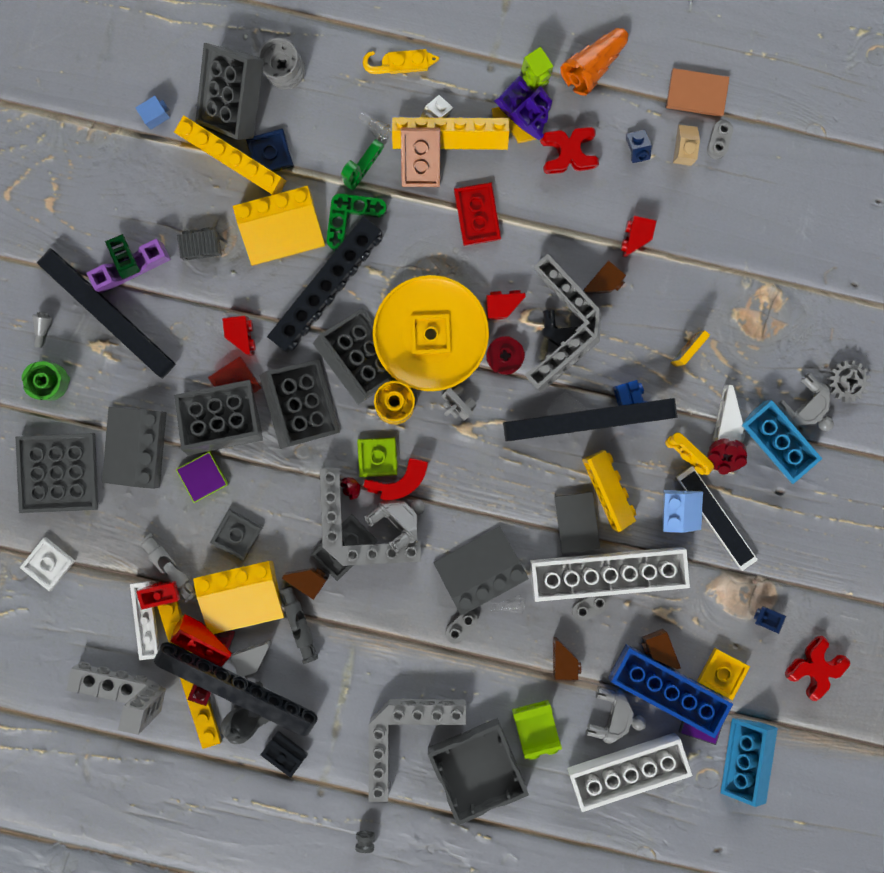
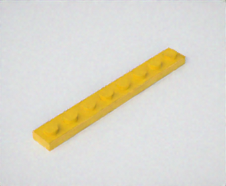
[157,602,222,749]

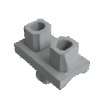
[441,385,477,421]

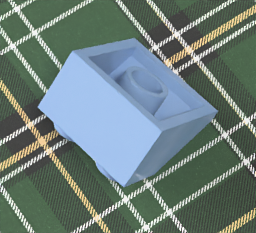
[662,490,703,533]

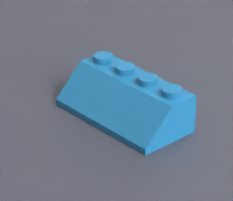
[741,400,822,484]
[721,718,778,807]

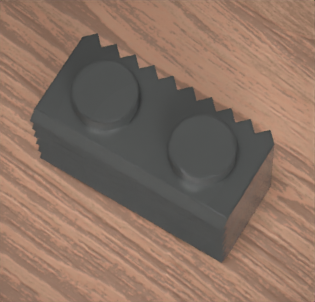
[177,227,222,261]

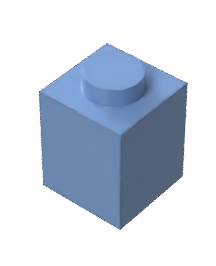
[135,96,170,130]

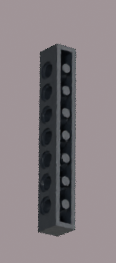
[267,216,383,353]

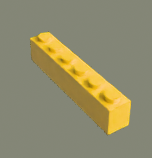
[174,115,287,195]
[392,117,509,150]

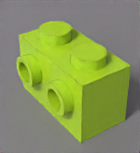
[521,47,554,90]

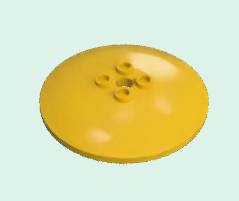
[373,275,489,391]

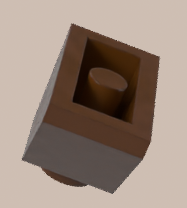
[583,261,626,295]
[282,567,328,600]
[641,629,681,670]
[553,637,582,680]

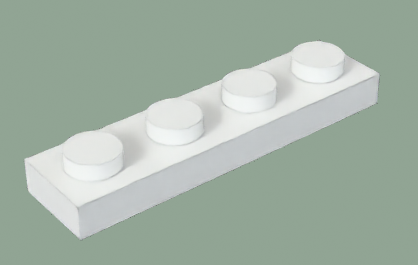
[130,581,159,660]

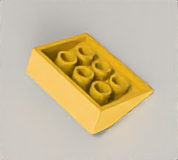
[233,186,325,266]
[193,561,285,634]

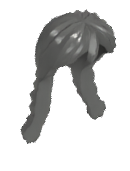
[221,681,270,744]

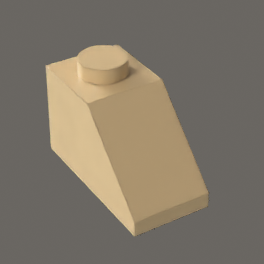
[673,124,700,166]

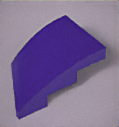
[494,76,552,140]

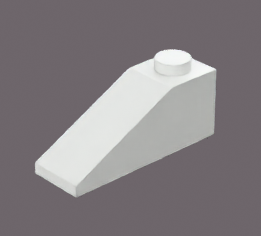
[712,385,745,443]

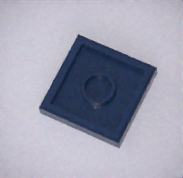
[246,128,294,172]

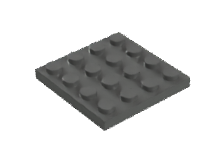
[15,433,98,513]

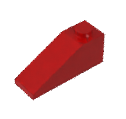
[170,614,232,667]

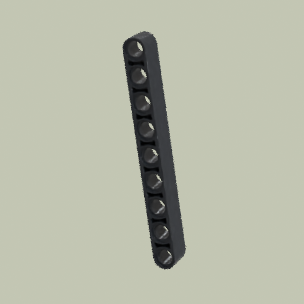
[37,248,176,379]
[503,398,678,441]
[154,642,318,736]

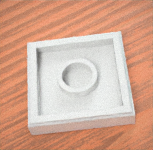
[20,537,75,592]

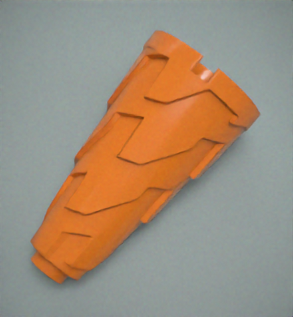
[560,28,629,96]

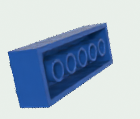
[608,644,733,738]

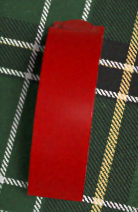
[363,458,428,500]

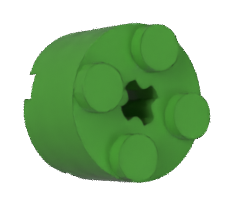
[22,361,70,401]

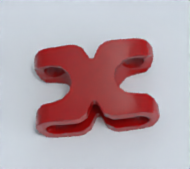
[540,127,599,174]
[785,636,850,701]

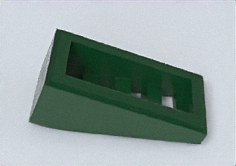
[105,234,140,279]

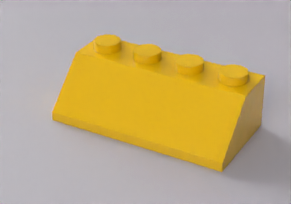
[582,450,637,532]

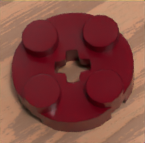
[486,336,525,375]
[707,438,747,475]

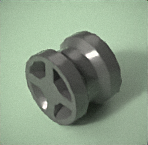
[355,830,375,853]

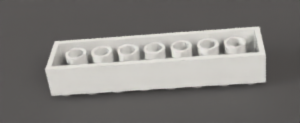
[530,547,690,602]

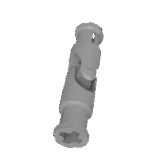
[138,533,196,603]

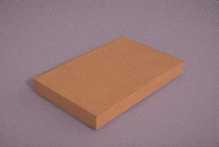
[666,68,730,117]
[401,127,440,187]

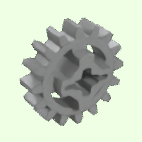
[826,361,871,402]

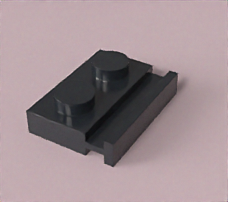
[260,731,308,778]

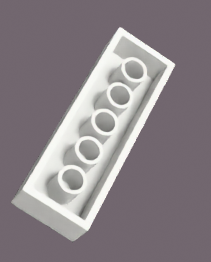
[567,732,692,812]

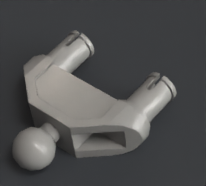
[777,372,834,432]
[365,499,425,552]
[586,686,646,744]

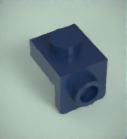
[626,129,652,163]
[754,606,787,634]

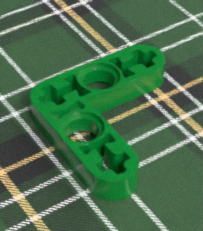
[341,139,384,190]
[326,194,387,250]

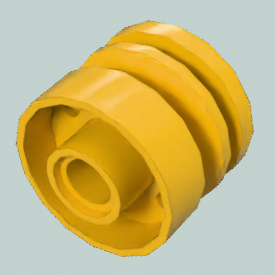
[374,381,415,425]

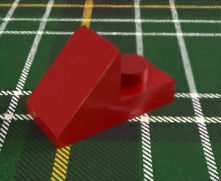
[136,581,180,610]

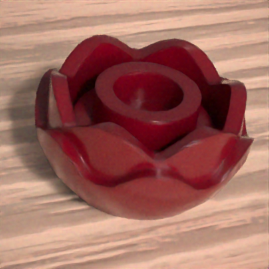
[340,477,361,500]

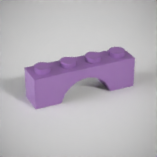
[87,238,171,294]

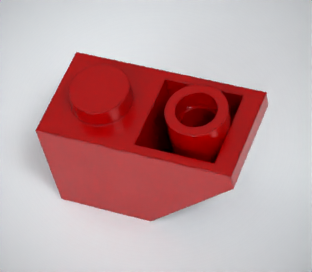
[621,216,657,257]
[486,290,526,320]
[222,316,256,356]

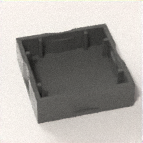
[428,718,529,825]

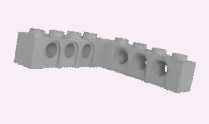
[525,254,602,393]
[320,468,421,566]
[66,662,166,735]
[369,699,466,802]

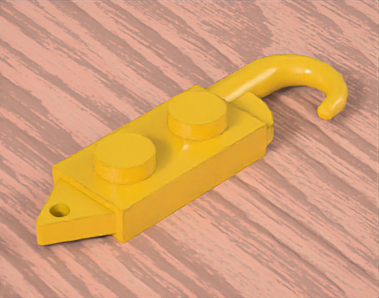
[362,49,439,74]

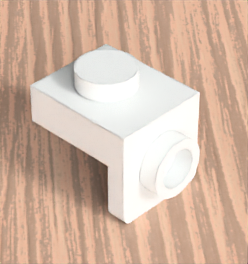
[420,95,453,118]

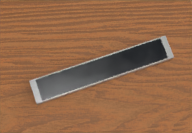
[676,466,758,571]

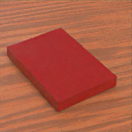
[454,182,501,246]

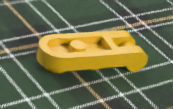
[665,433,714,475]

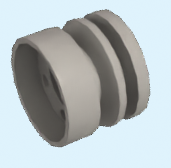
[258,37,305,90]

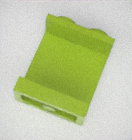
[512,700,562,760]

